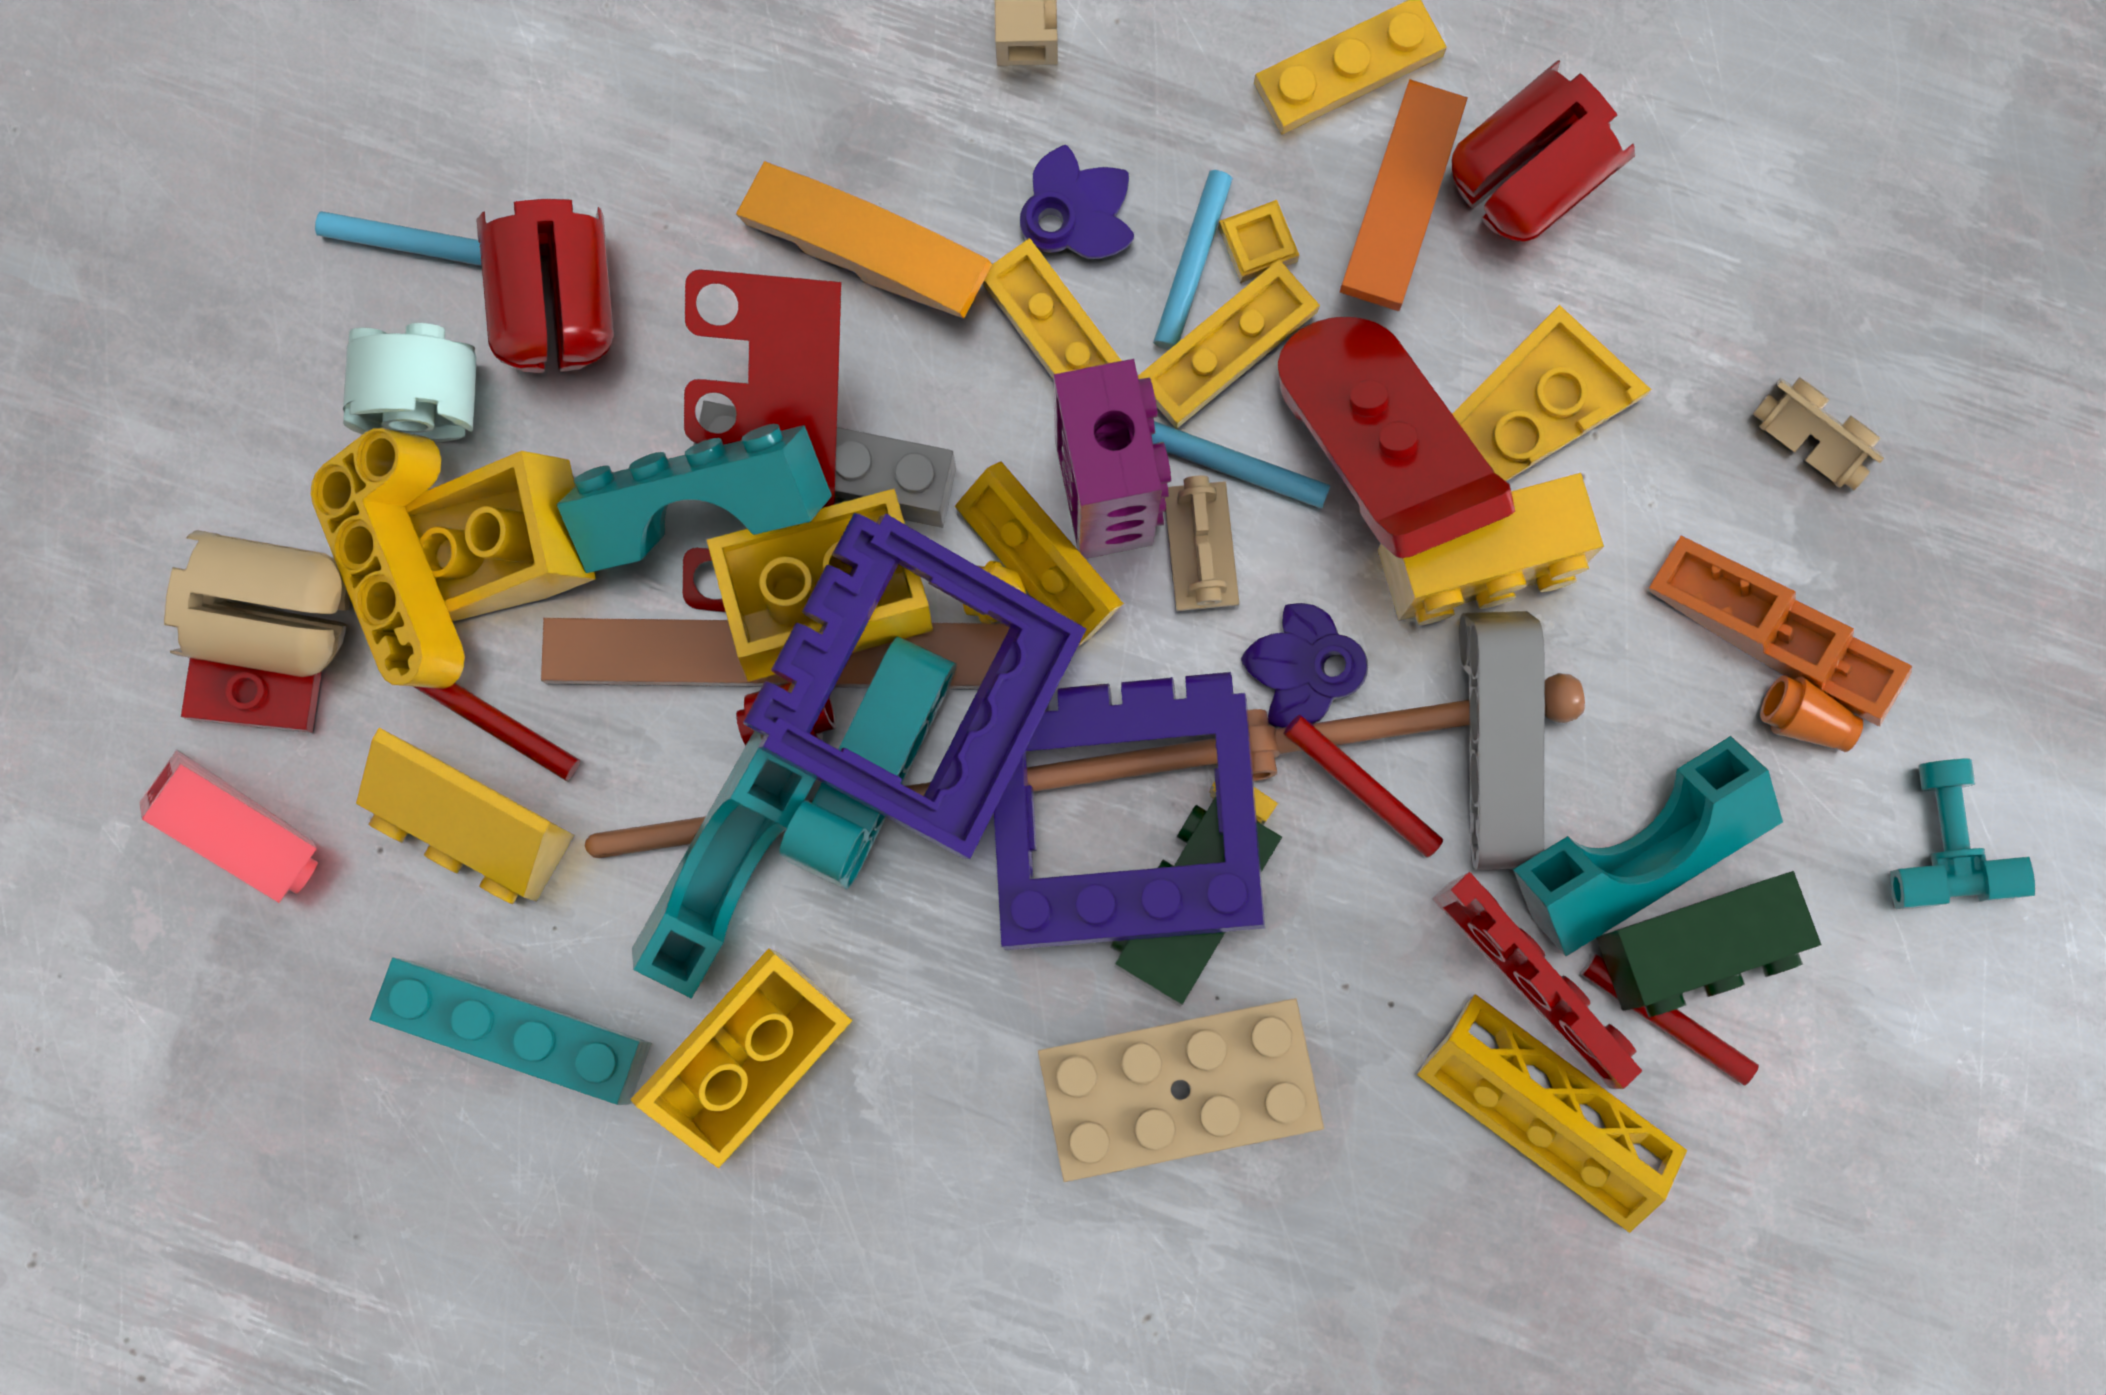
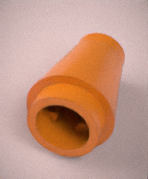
[1760,675,1863,752]

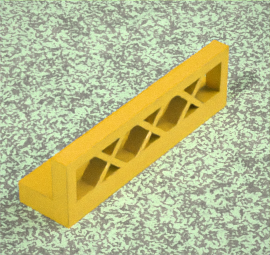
[1417,994,1687,1233]

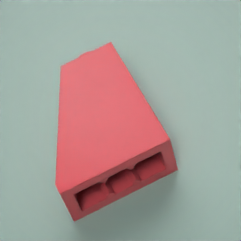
[139,750,318,903]

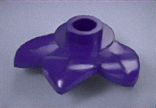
[1020,145,1134,259]
[1241,603,1368,728]

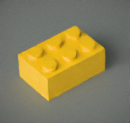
[1377,473,1604,625]

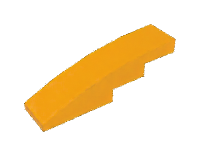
[736,161,992,318]

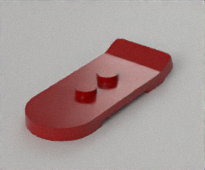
[1278,317,1515,559]

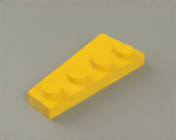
[1452,305,1652,482]

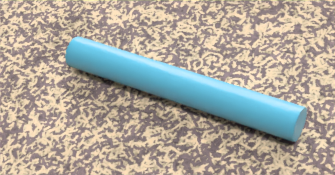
[1153,170,1233,350]
[315,211,482,266]
[1152,421,1330,509]

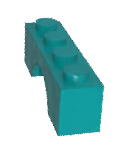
[556,424,832,573]
[632,731,816,999]
[1513,736,1783,956]
[369,957,652,1105]

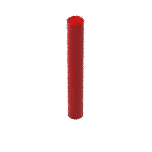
[412,683,580,781]
[1283,715,1443,858]
[1581,953,1759,1086]

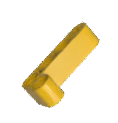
[310,428,465,689]

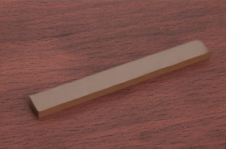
[541,618,1009,689]

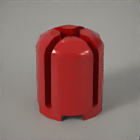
[1451,60,1635,242]
[476,199,614,373]

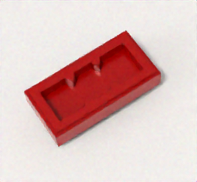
[181,658,322,733]

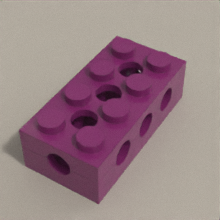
[1054,359,1171,559]

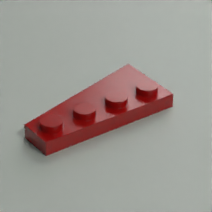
[1432,872,1642,1089]

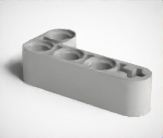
[1459,611,1545,870]

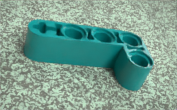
[779,637,957,889]

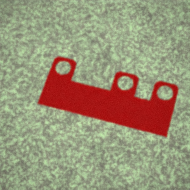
[682,269,842,612]

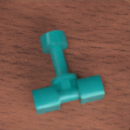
[1890,758,2035,909]

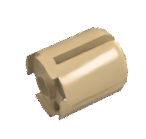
[164,530,350,677]

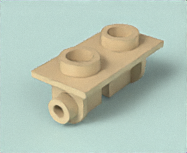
[1753,377,1884,491]
[1165,475,1239,611]

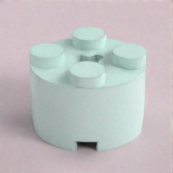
[343,323,476,442]

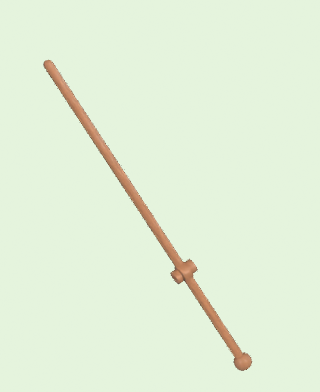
[585,673,1585,858]

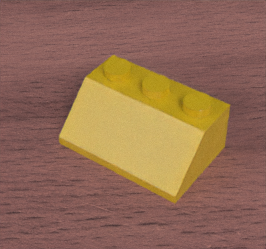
[707,488,933,682]
[356,728,575,905]
[630,948,853,1169]

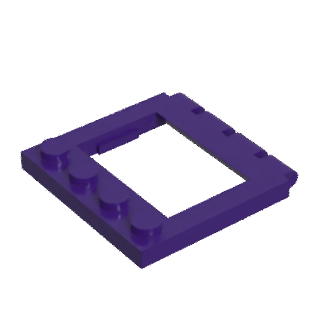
[743,513,1086,859]
[994,672,1266,950]

